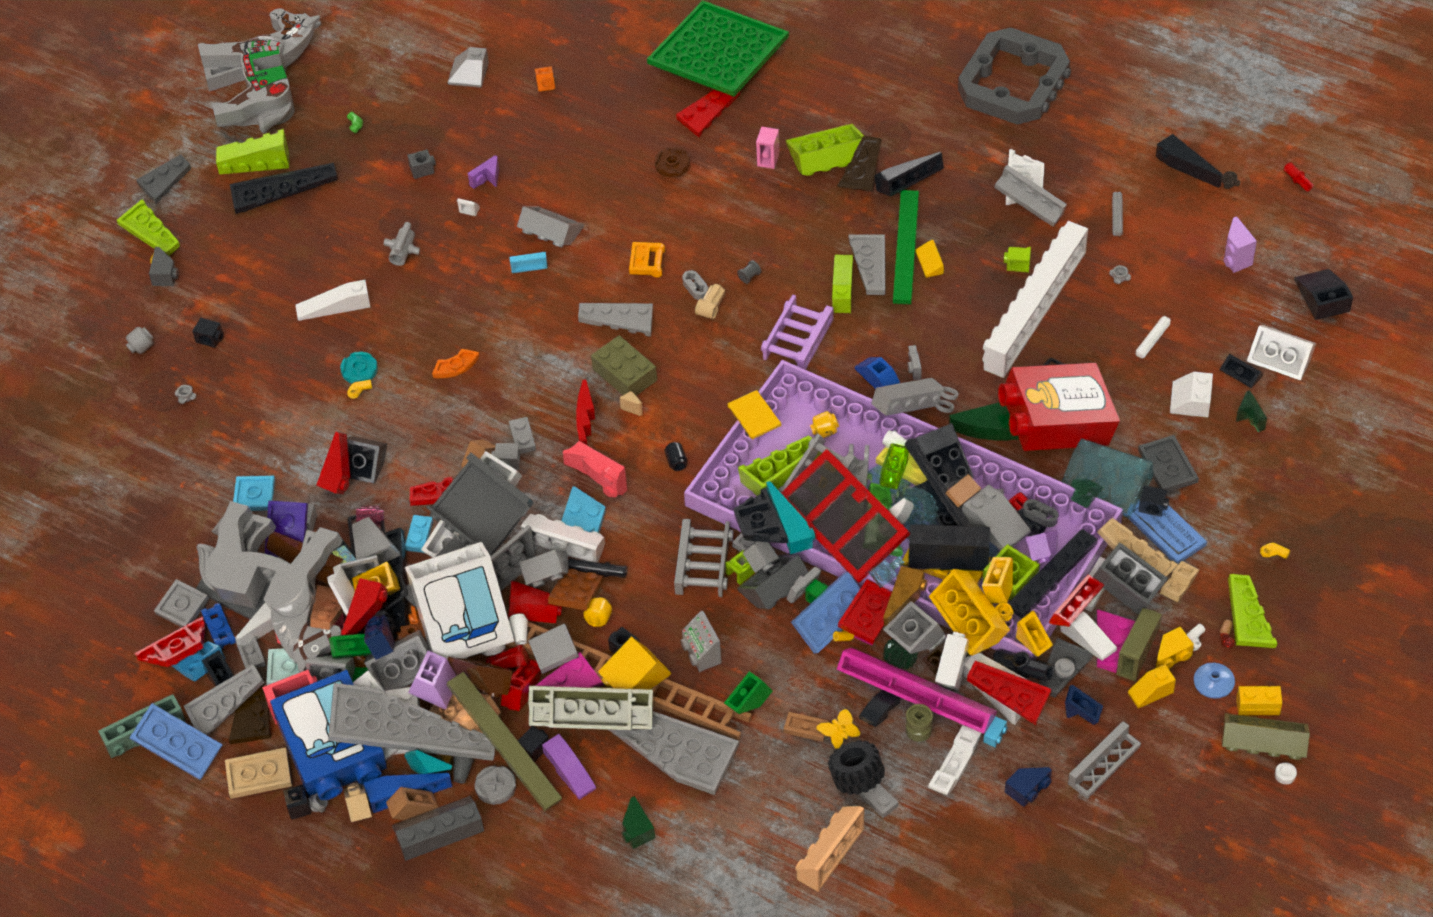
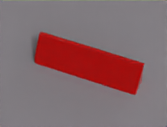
[1049,574,1104,627]

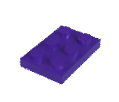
[265,500,308,558]

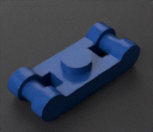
[201,603,236,649]

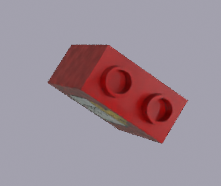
[998,363,1120,451]

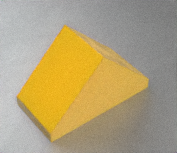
[1016,611,1053,656]

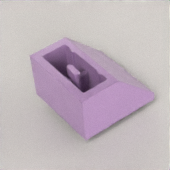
[408,650,456,709]

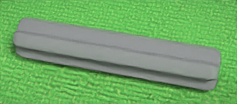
[1112,192,1123,236]

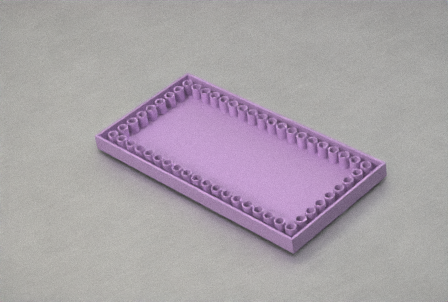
[684,360,1123,659]

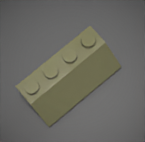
[1222,713,1310,760]

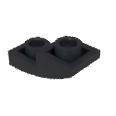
[859,690,901,727]

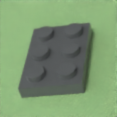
[1138,435,1199,492]

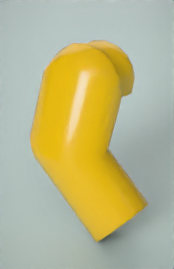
[347,379,372,399]
[1260,543,1290,559]
[833,630,854,641]

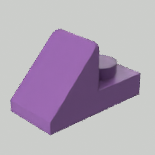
[468,155,499,189]

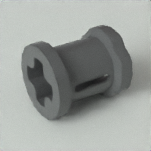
[737,260,761,284]

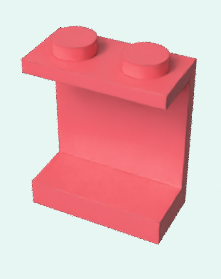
[262,669,317,724]

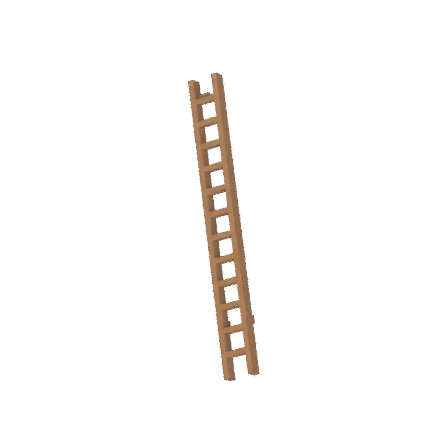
[506,622,751,741]

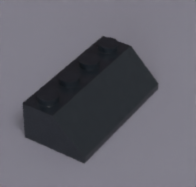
[908,524,990,571]

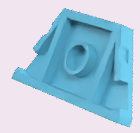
[561,486,606,533]

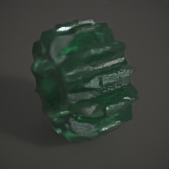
[883,638,918,669]

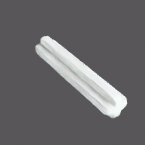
[1136,316,1171,358]

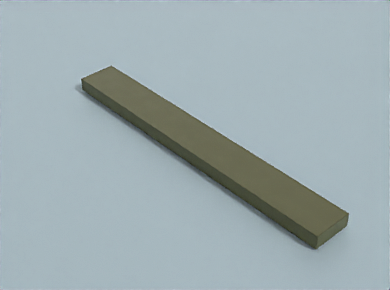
[446,672,562,811]

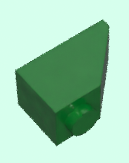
[724,671,773,714]

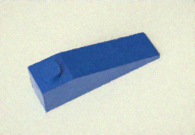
[364,773,452,813]

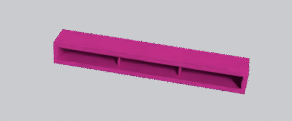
[837,648,997,734]

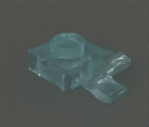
[868,556,904,588]

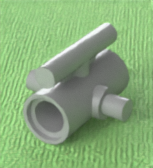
[383,222,420,266]

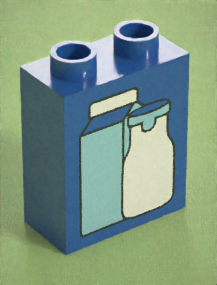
[270,670,387,800]

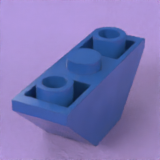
[855,357,900,389]

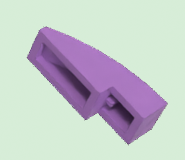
[542,734,596,800]

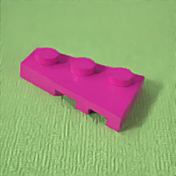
[535,652,604,687]

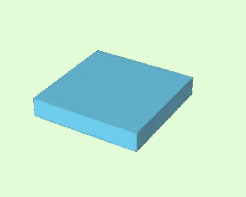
[233,476,275,511]

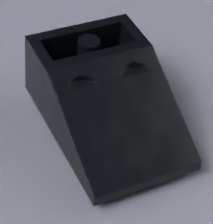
[1294,269,1353,320]
[914,423,974,488]

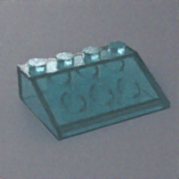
[1062,438,1153,518]

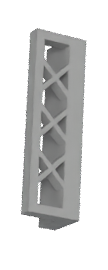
[994,165,1067,227]
[1068,721,1141,799]

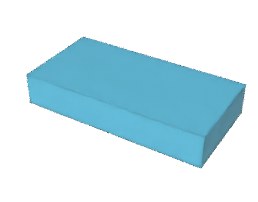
[510,252,548,273]

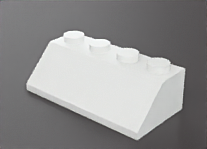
[521,514,605,562]

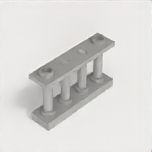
[779,434,860,527]
[674,519,733,597]

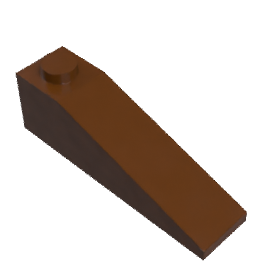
[266,531,344,584]

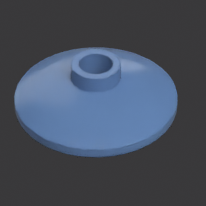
[1194,663,1235,699]

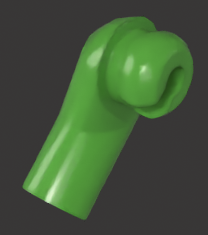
[347,112,363,133]

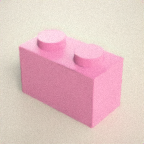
[756,127,780,169]

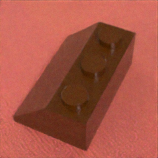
[448,656,513,697]

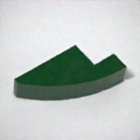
[949,402,1019,441]

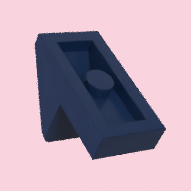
[1065,685,1103,725]

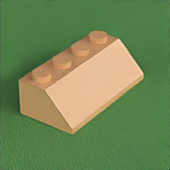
[796,806,864,892]

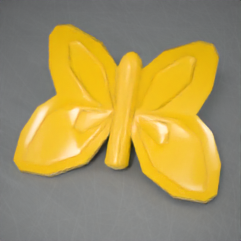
[816,709,860,749]

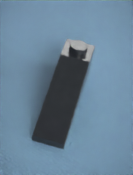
[1156,134,1223,188]
[874,152,944,197]

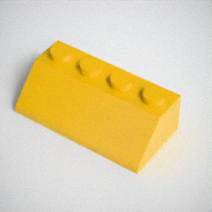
[929,569,1010,656]

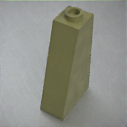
[1116,608,1162,682]

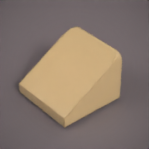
[620,391,643,416]

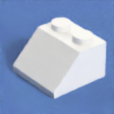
[1170,372,1213,417]

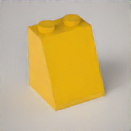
[598,636,672,689]

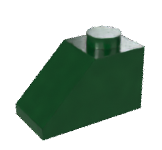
[621,796,655,849]

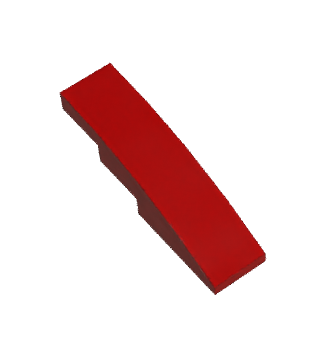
[576,379,595,446]

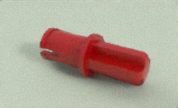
[1283,162,1314,192]

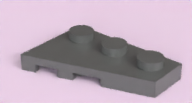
[136,154,191,204]
[1039,638,1094,697]

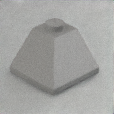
[448,47,489,88]
[305,655,355,681]

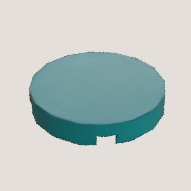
[340,352,378,384]

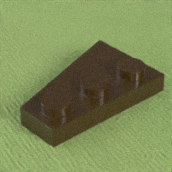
[837,136,882,192]

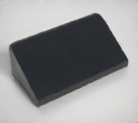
[1219,354,1263,388]

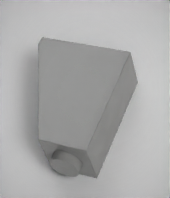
[352,517,400,565]

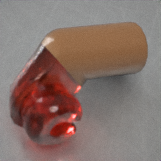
[1220,620,1235,648]

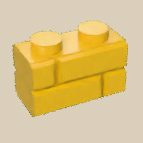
[1236,686,1282,715]

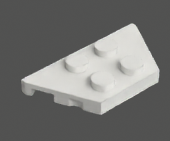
[1006,149,1044,205]

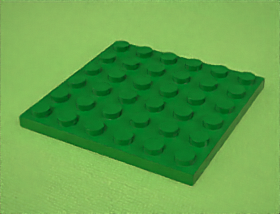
[647,0,789,97]

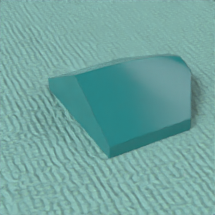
[404,750,452,774]

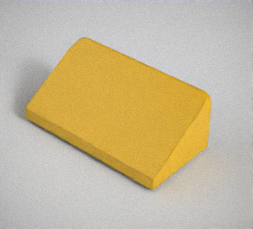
[915,240,944,278]

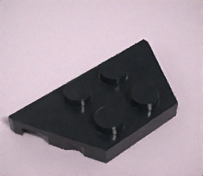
[733,488,788,543]

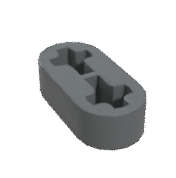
[1023,499,1059,527]

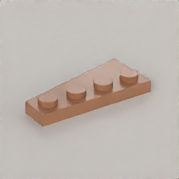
[310,585,344,630]

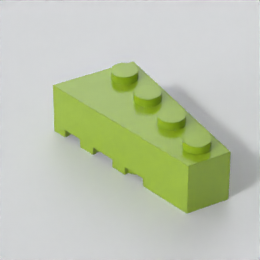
[216,129,289,174]
[738,435,822,496]

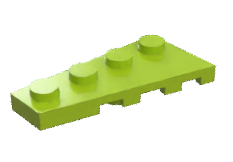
[1228,574,1278,648]

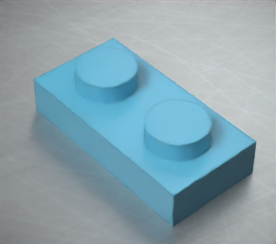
[405,515,433,553]

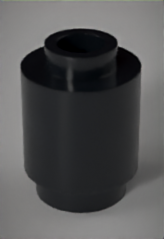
[664,442,688,471]

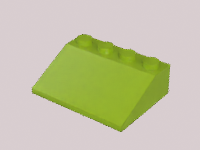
[785,124,864,176]

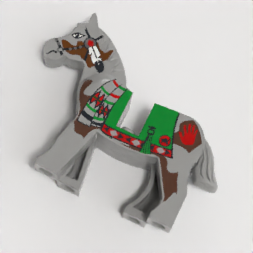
[198,9,321,133]

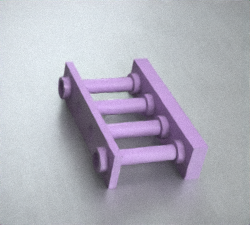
[761,295,834,370]

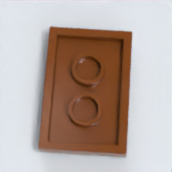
[548,569,603,611]

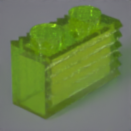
[879,443,909,490]

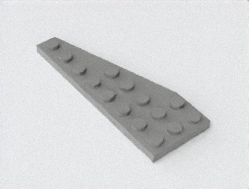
[328,683,495,761]
[609,711,739,795]

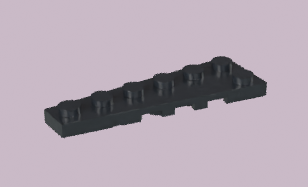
[230,163,338,214]

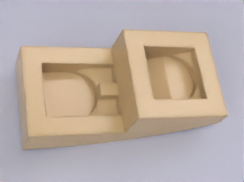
[1160,561,1199,602]

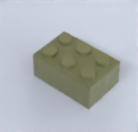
[591,335,657,396]

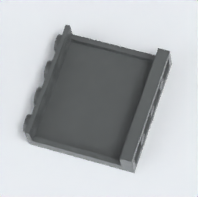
[426,452,534,557]

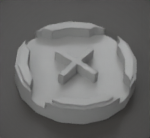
[475,765,516,805]

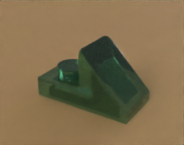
[1236,390,1267,432]
[1071,478,1103,508]

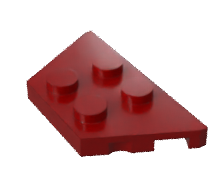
[134,617,206,667]

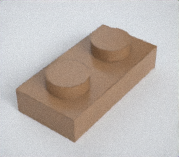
[784,712,829,742]

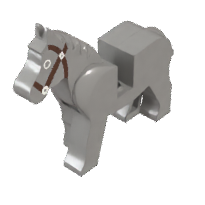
[196,501,343,672]

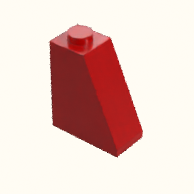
[508,581,562,623]

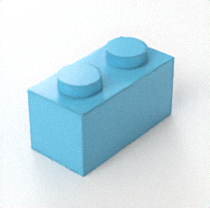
[984,716,1008,747]

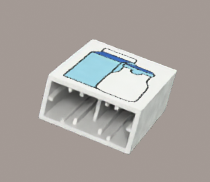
[405,542,514,660]

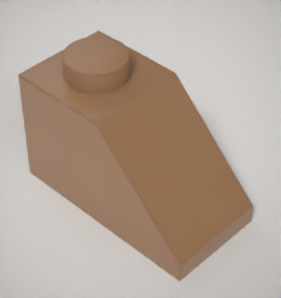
[386,787,438,820]

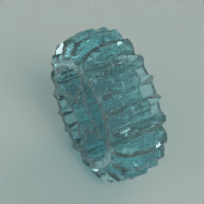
[888,487,939,540]

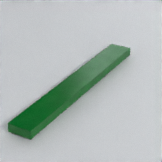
[893,190,919,304]

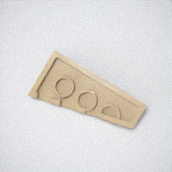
[1097,518,1178,576]

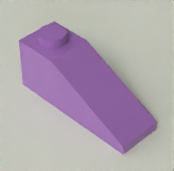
[1026,530,1058,563]

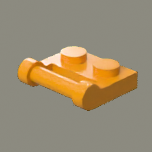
[629,242,665,277]

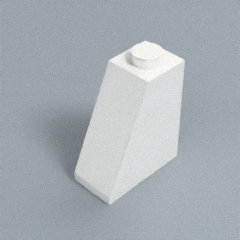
[935,632,969,691]

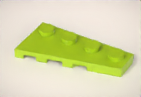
[117,199,180,256]

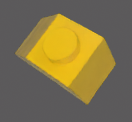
[982,557,1013,603]
[1128,664,1176,709]

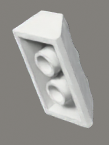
[1247,325,1316,380]

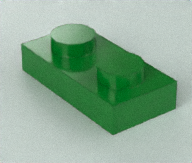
[329,634,372,658]

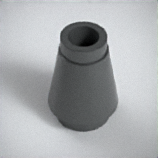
[453,756,474,784]

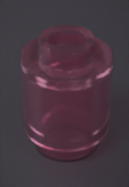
[356,506,384,525]

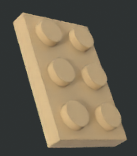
[225,748,292,799]

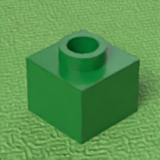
[805,579,828,604]

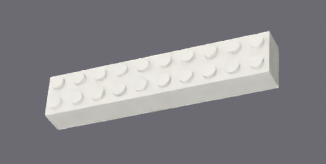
[982,221,1088,378]

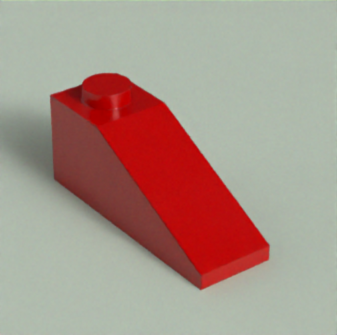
[316,431,350,495]
[341,578,388,636]
[501,659,542,711]

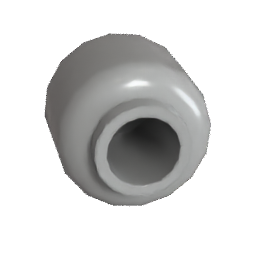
[126,327,154,354]

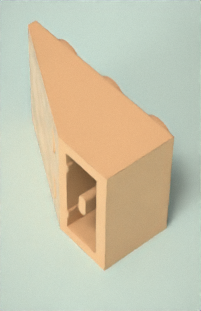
[430,693,501,734]

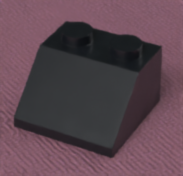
[347,436,387,483]

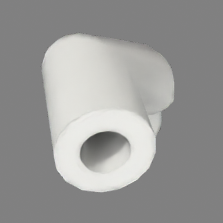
[1187,624,1205,650]

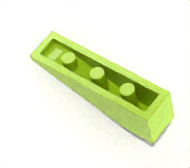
[832,255,853,313]

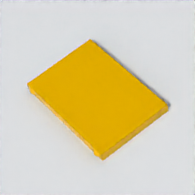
[727,390,782,439]

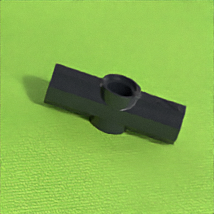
[993,649,1054,682]

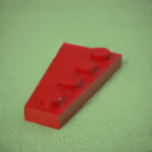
[676,90,740,137]
[967,661,1051,725]

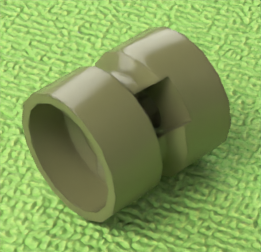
[905,704,933,742]

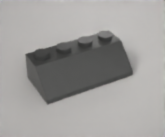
[391,796,484,861]

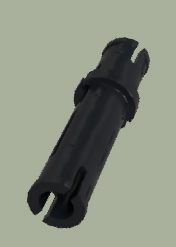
[568,558,628,578]

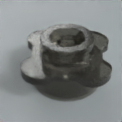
[1222,171,1240,189]

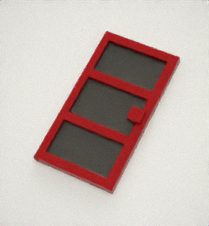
[781,449,911,583]

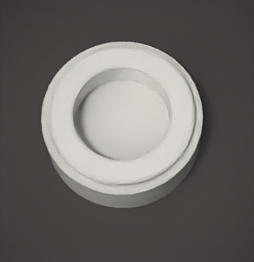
[1275,763,1297,784]

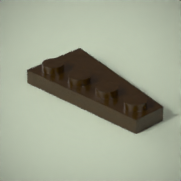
[229,666,271,744]

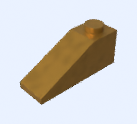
[883,566,927,627]

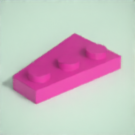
[1097,609,1136,673]

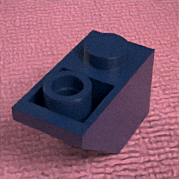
[364,614,395,660]
[1005,767,1052,807]

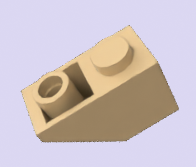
[344,783,372,822]

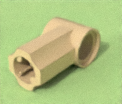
[695,284,725,319]

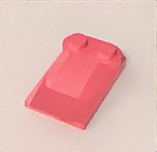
[563,441,627,497]

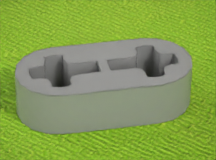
[682,270,708,300]

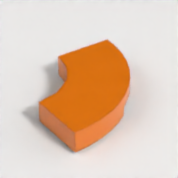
[432,349,480,378]

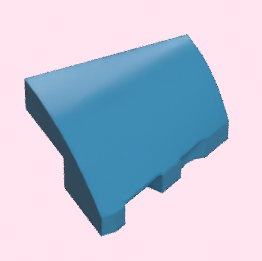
[172,641,225,681]

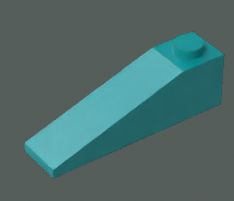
[766,481,815,554]

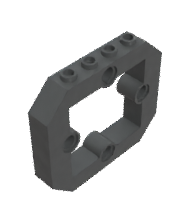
[958,27,1071,124]

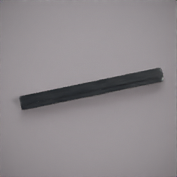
[905,438,972,527]

